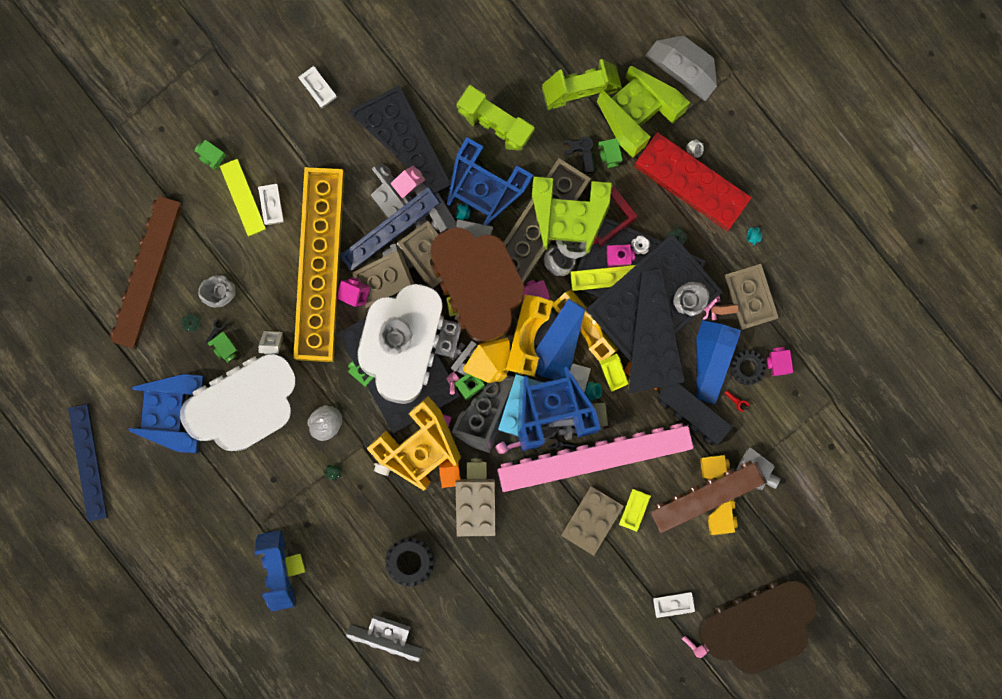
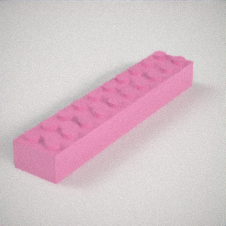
[498,423,693,492]

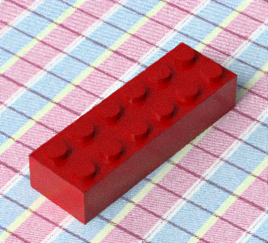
[634,132,751,232]

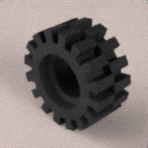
[730,350,766,385]

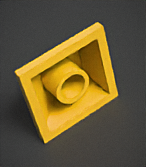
[463,338,510,383]

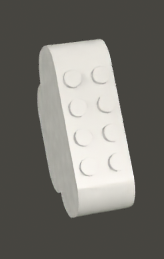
[358,285,444,404]
[180,355,295,451]

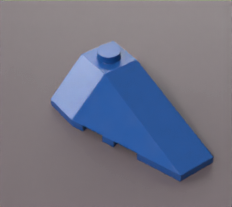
[535,298,585,380]
[696,320,741,405]

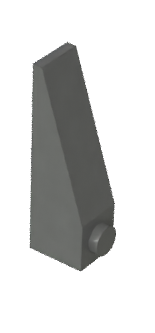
[452,375,515,453]

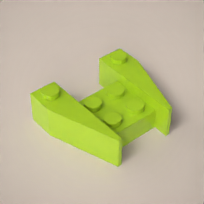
[542,59,622,110]
[597,66,690,158]
[457,85,535,150]
[532,177,612,253]

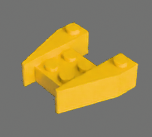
[367,396,461,490]

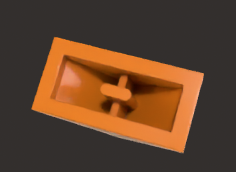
[439,458,460,488]

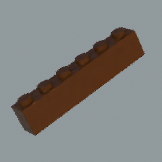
[651,460,768,533]

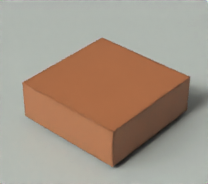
[712,304,738,315]

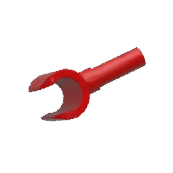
[724,390,749,412]

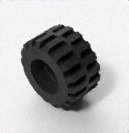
[385,538,434,587]

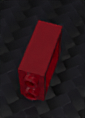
[594,186,637,246]

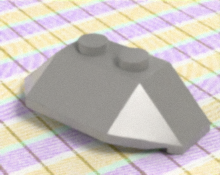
[645,36,717,101]

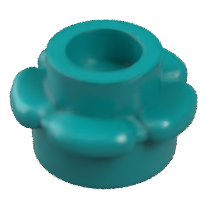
[455,204,471,221]
[746,227,763,245]
[585,382,602,401]

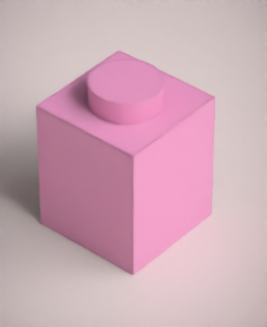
[391,165,425,198]

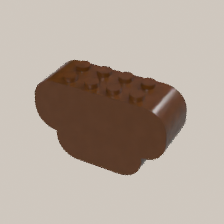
[431,228,524,343]

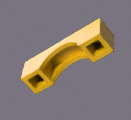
[552,289,619,361]
[506,295,553,376]
[700,455,737,535]

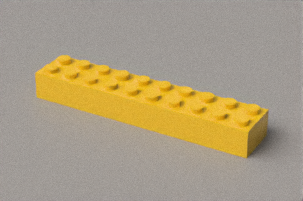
[294,167,345,362]

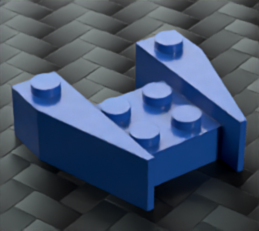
[447,137,534,226]
[517,367,601,451]
[129,374,206,454]
[254,530,296,611]

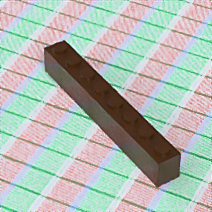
[110,196,183,350]

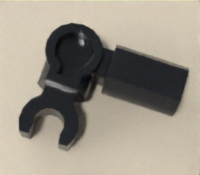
[563,137,596,174]

